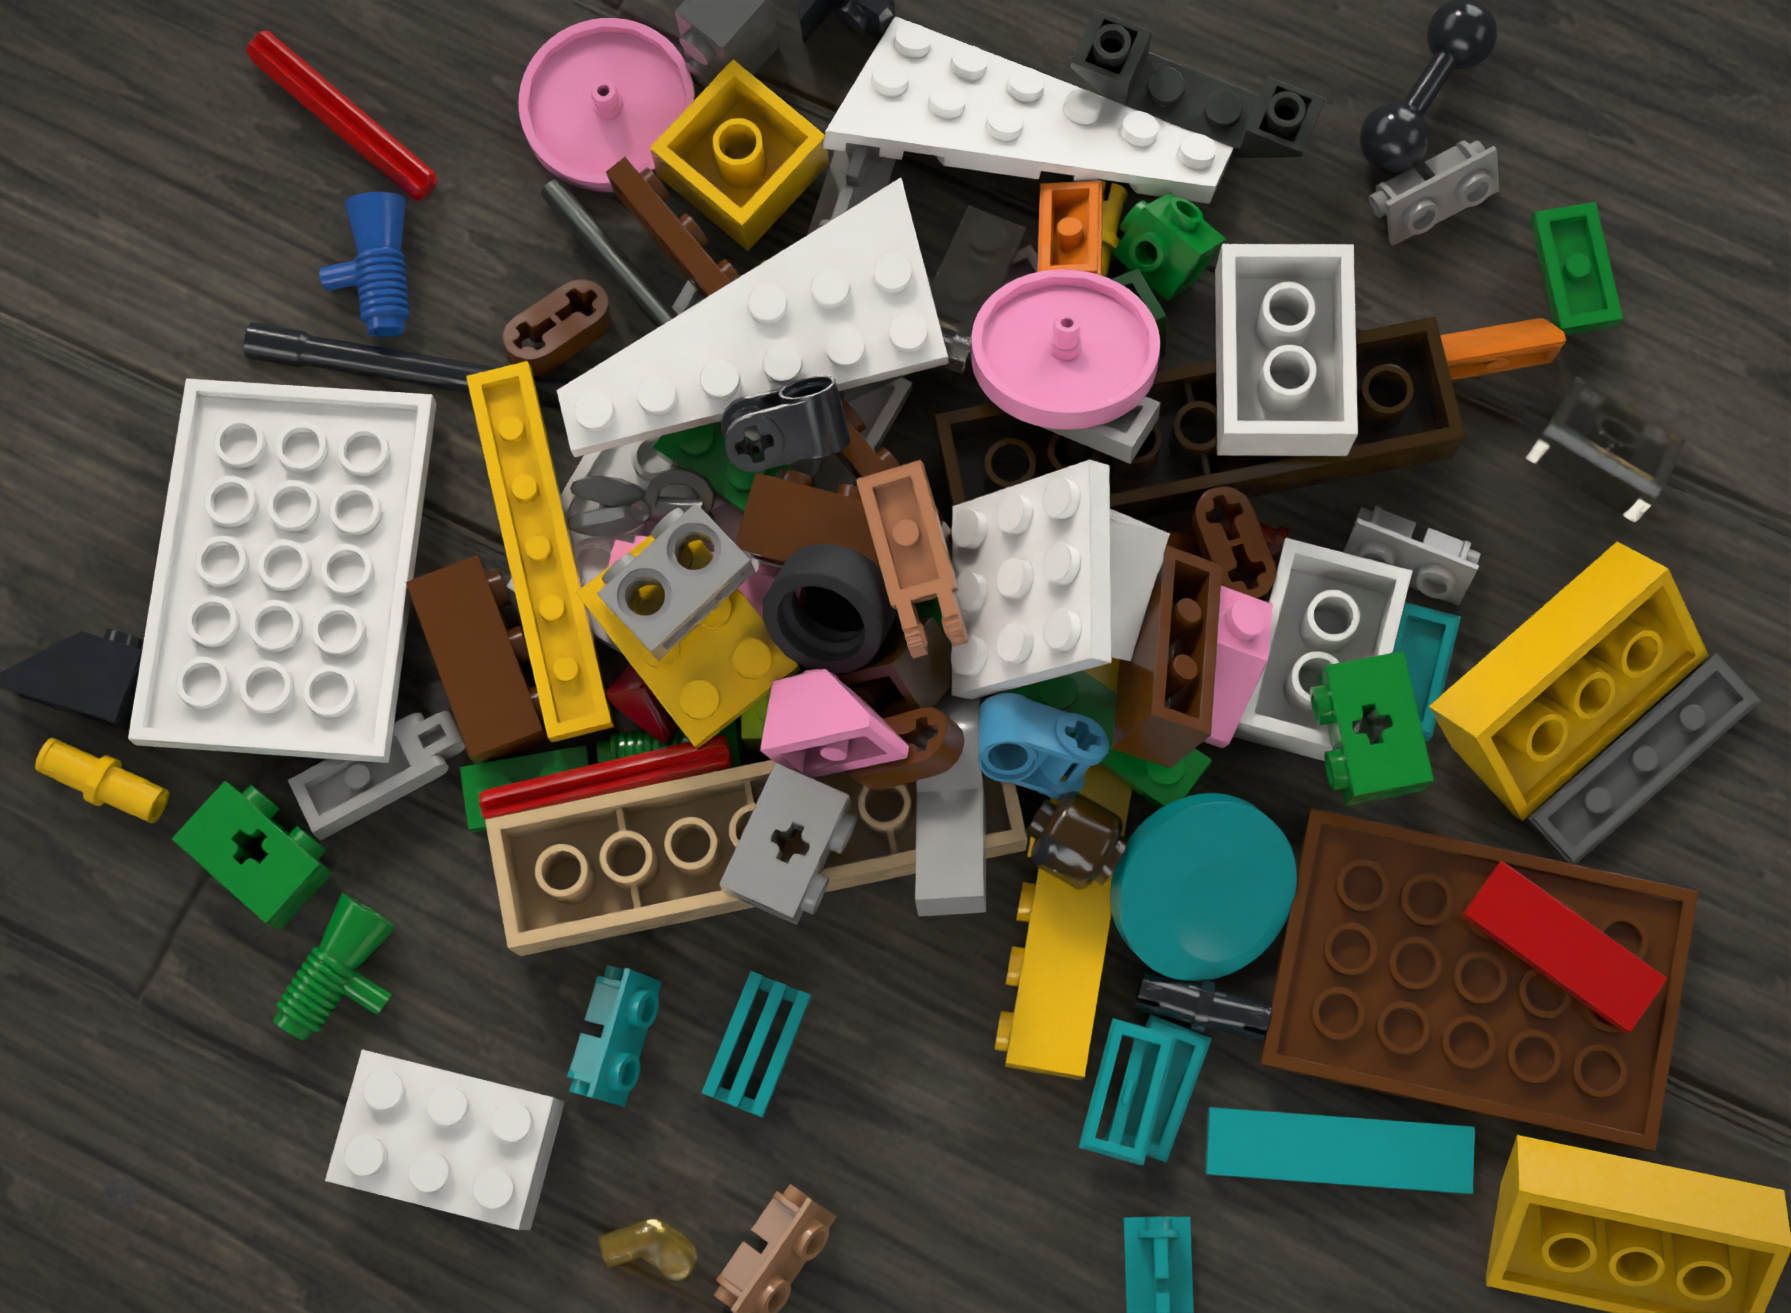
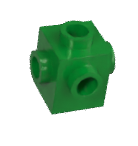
[1112,192,1226,301]

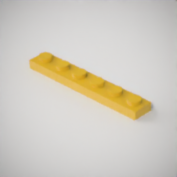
[466,361,614,742]

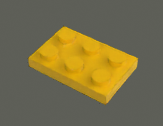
[575,535,800,749]

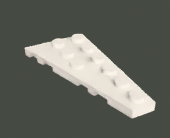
[823,16,1234,204]
[557,178,948,457]

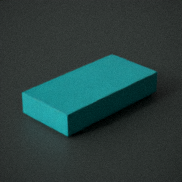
[1374,602,1461,742]
[1103,1015,1212,1163]

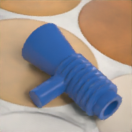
[319,192,410,338]

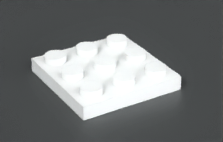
[951,460,1111,700]

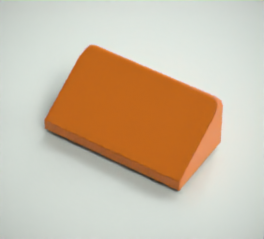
[1037,180,1103,275]
[1440,318,1566,380]

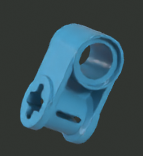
[978,693,1110,800]

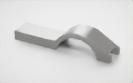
[915,685,986,916]

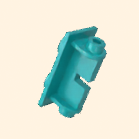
[567,965,662,1107]
[1123,1217,1194,1313]

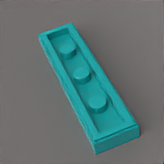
[1204,1107,1475,1194]

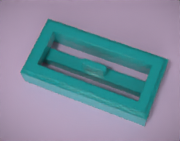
[701,971,812,1118]
[1078,1018,1177,1166]

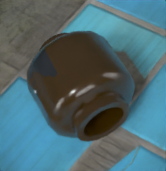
[1025,791,1129,890]

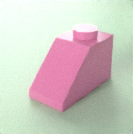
[1203,586,1273,748]
[760,669,909,778]

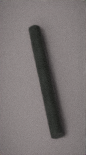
[541,179,678,328]

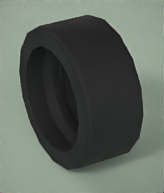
[763,543,895,674]

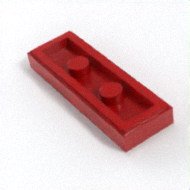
[1460,860,1668,1034]

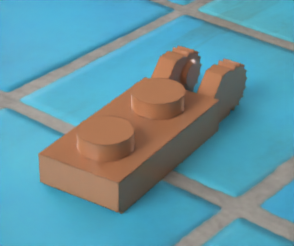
[856,460,968,659]

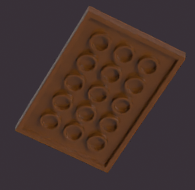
[1258,808,1698,1152]

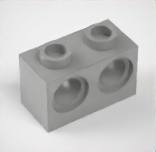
[597,502,755,661]

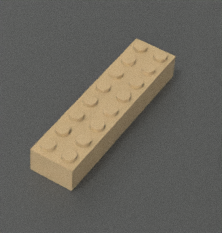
[485,760,1027,956]

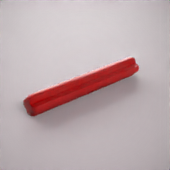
[246,30,438,201]
[479,735,733,821]

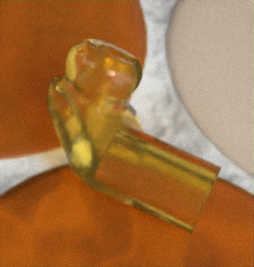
[599,1218,697,1281]

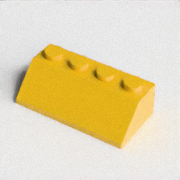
[1429,542,1709,821]
[1486,1135,1791,1313]

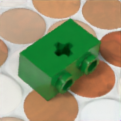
[1310,651,1434,806]
[172,781,333,930]

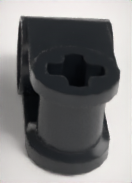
[721,375,851,473]

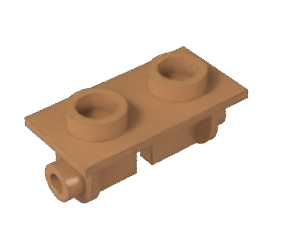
[714,1184,837,1313]

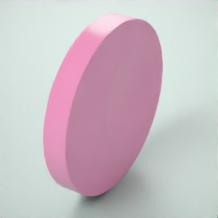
[519,18,696,192]
[971,269,1160,430]

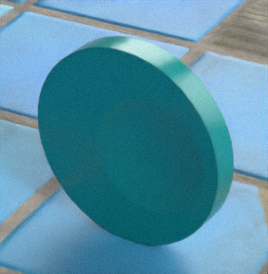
[1110,793,1297,981]

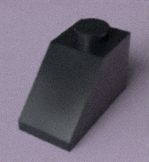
[0,628,144,732]

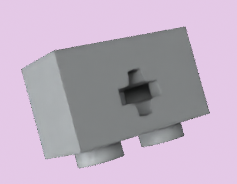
[719,763,857,925]

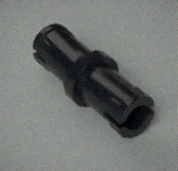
[1134,969,1272,1043]

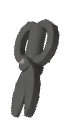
[568,468,716,545]

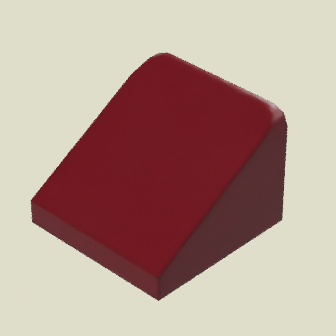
[605,664,679,743]

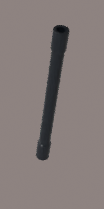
[244,322,573,409]

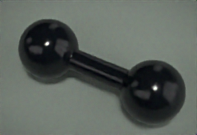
[1360,0,1497,173]

